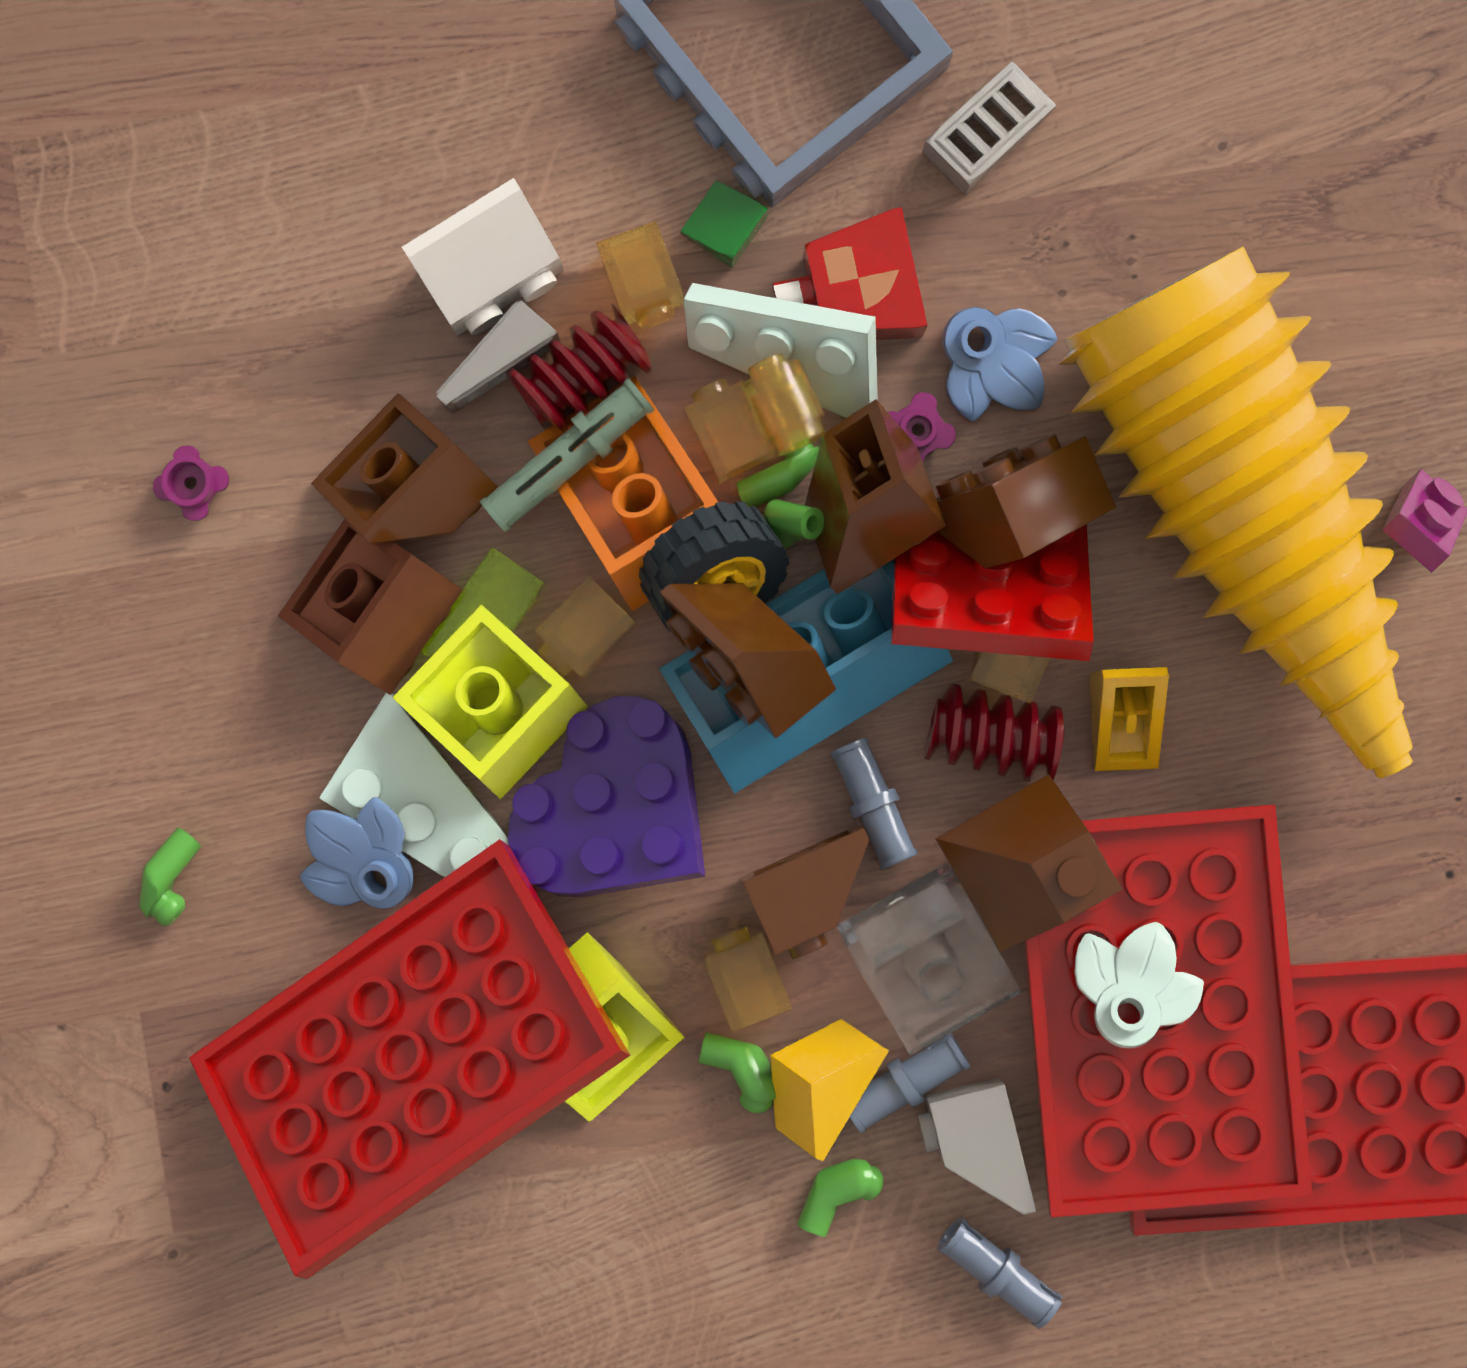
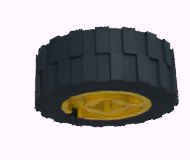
[639,501,789,632]

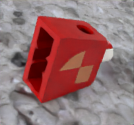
[772,207,928,340]

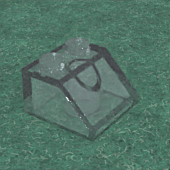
[837,862,1022,1056]

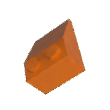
[527,375,719,611]

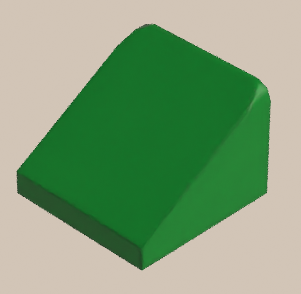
[680,180,768,268]

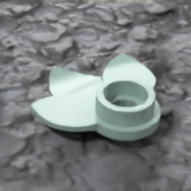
[1074,922,1204,1048]

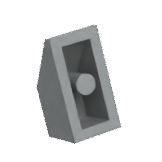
[917,1077,1036,1215]

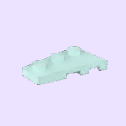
[684,283,878,418]
[319,693,509,878]

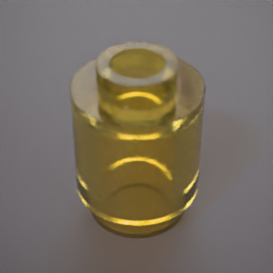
[741,353,826,455]

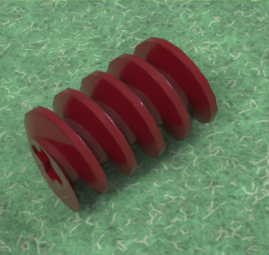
[507,303,652,432]
[923,683,1065,782]

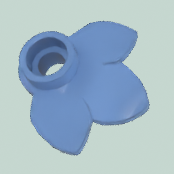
[942,307,1057,422]
[300,797,413,909]

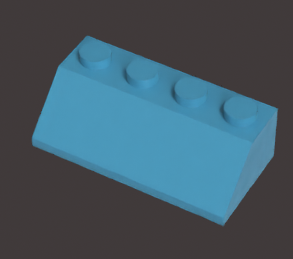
[659,560,953,794]

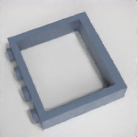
[613,0,953,208]

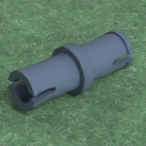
[830,737,918,870]
[850,1032,971,1133]
[937,1217,1063,1329]

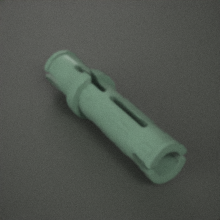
[480,378,654,532]

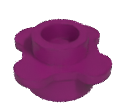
[888,392,956,462]
[153,445,229,521]

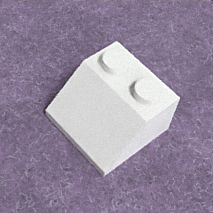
[402,178,564,336]

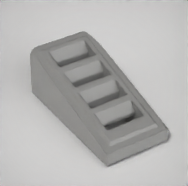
[922,61,1056,195]
[436,300,560,413]

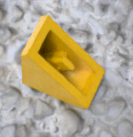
[1089,667,1169,771]
[770,1019,889,1161]

